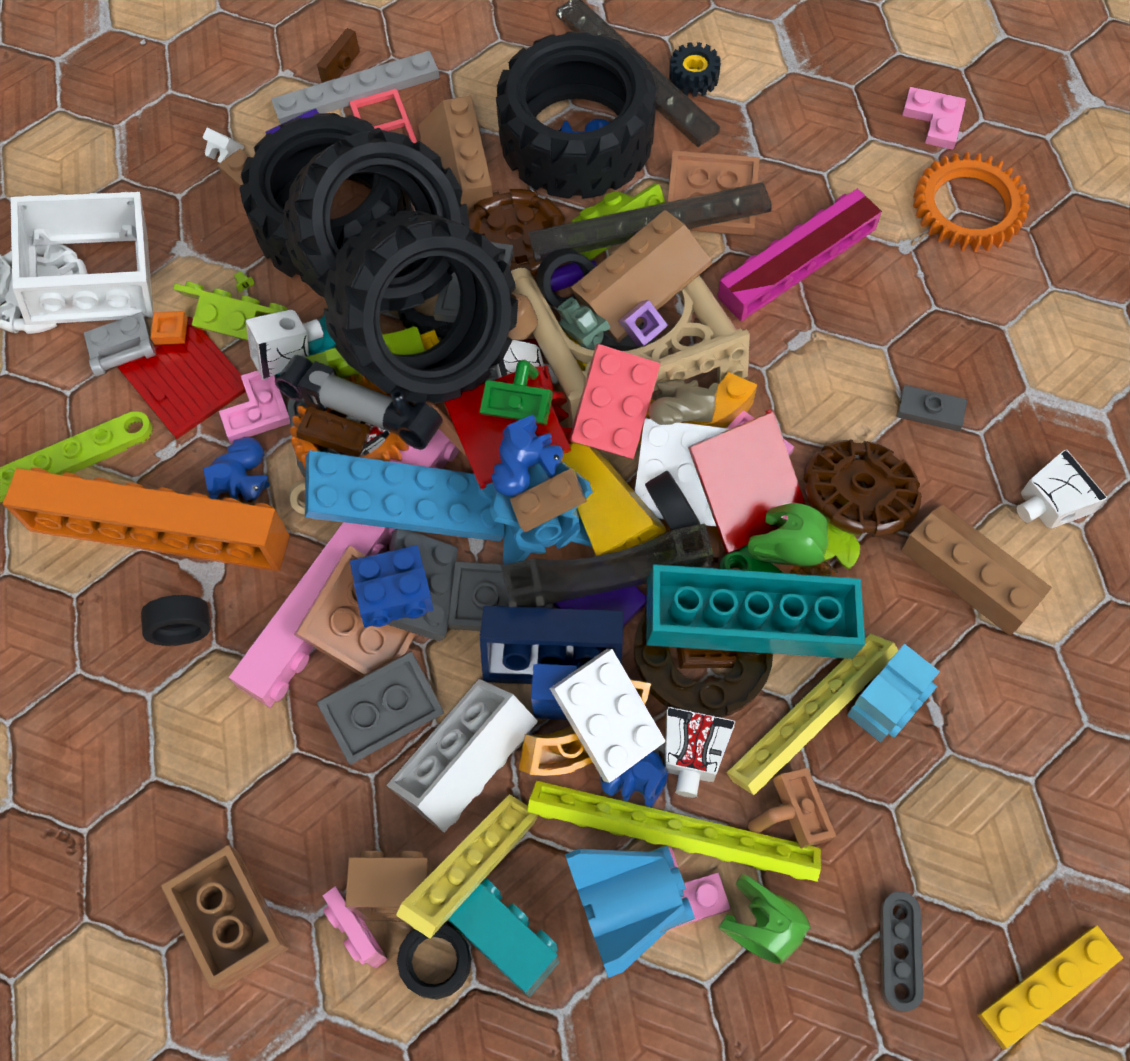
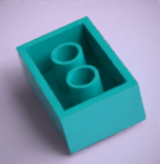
[448,878,560,998]

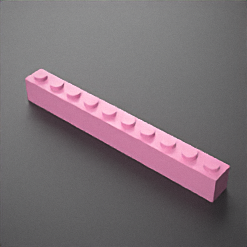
[228,429,459,708]

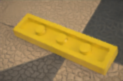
[977,925,1123,1049]

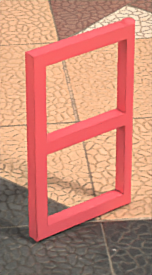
[349,89,417,143]

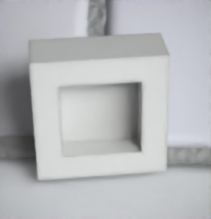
[203,127,244,163]

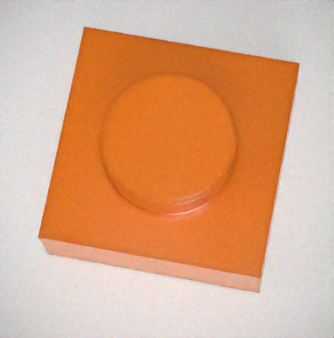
[150,311,188,345]

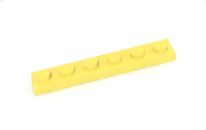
[726,633,898,795]
[396,794,538,939]

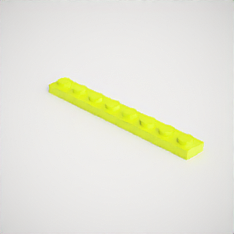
[527,781,821,882]

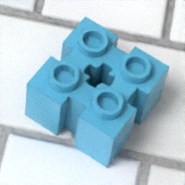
[847,644,940,743]

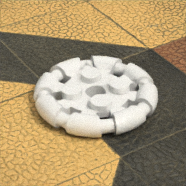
[0,244,88,334]

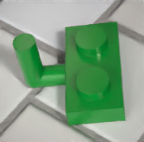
[480,360,553,425]

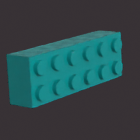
[646,564,865,659]

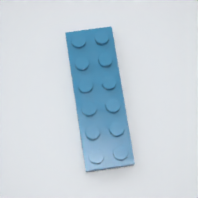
[305,450,505,542]

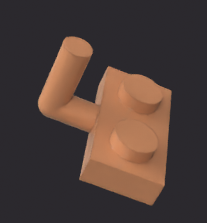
[748,768,837,848]

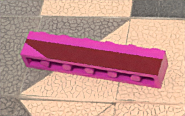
[718,188,882,322]

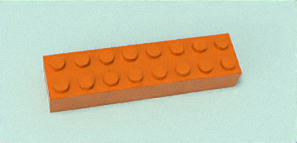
[3,467,290,572]

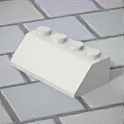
[386,679,538,833]

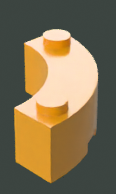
[638,372,757,444]
[519,680,651,776]

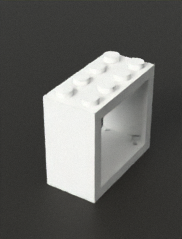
[10,192,153,325]

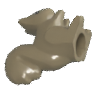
[648,379,718,425]

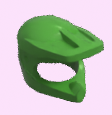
[748,503,828,567]
[718,874,811,964]

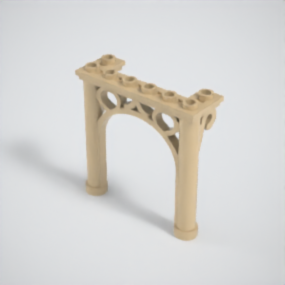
[511,221,750,427]

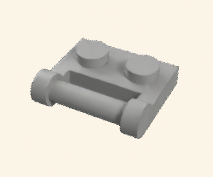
[84,312,156,377]

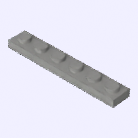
[271,50,440,125]

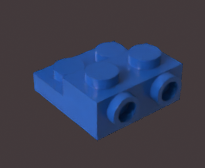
[350,545,434,627]

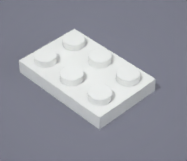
[549,649,666,783]

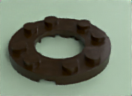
[634,611,773,718]

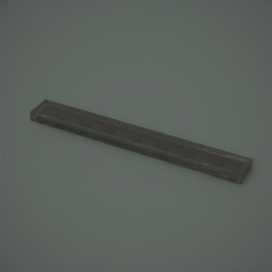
[556,0,720,147]
[528,182,772,262]

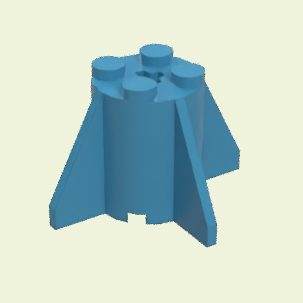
[490,461,593,566]
[565,845,695,978]

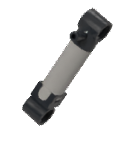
[275,355,443,450]

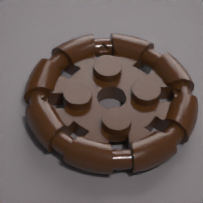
[468,189,568,276]
[803,439,922,537]

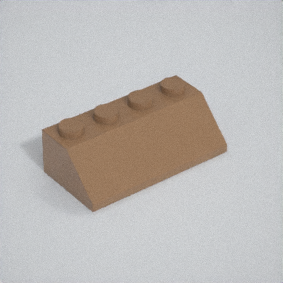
[418,95,493,213]
[571,210,712,343]
[901,504,1052,636]

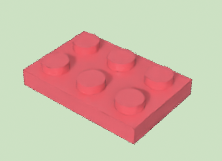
[569,344,661,459]

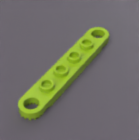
[0,411,153,503]

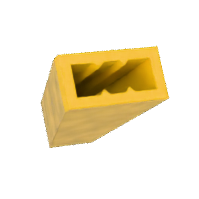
[562,442,666,562]

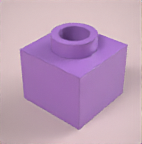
[618,300,668,346]

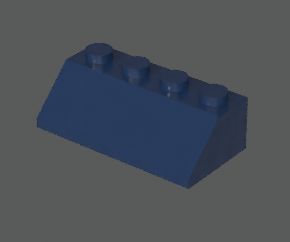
[480,606,623,684]

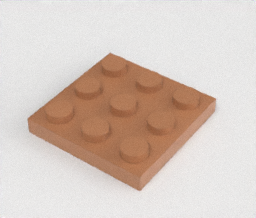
[667,151,760,236]
[294,546,416,676]

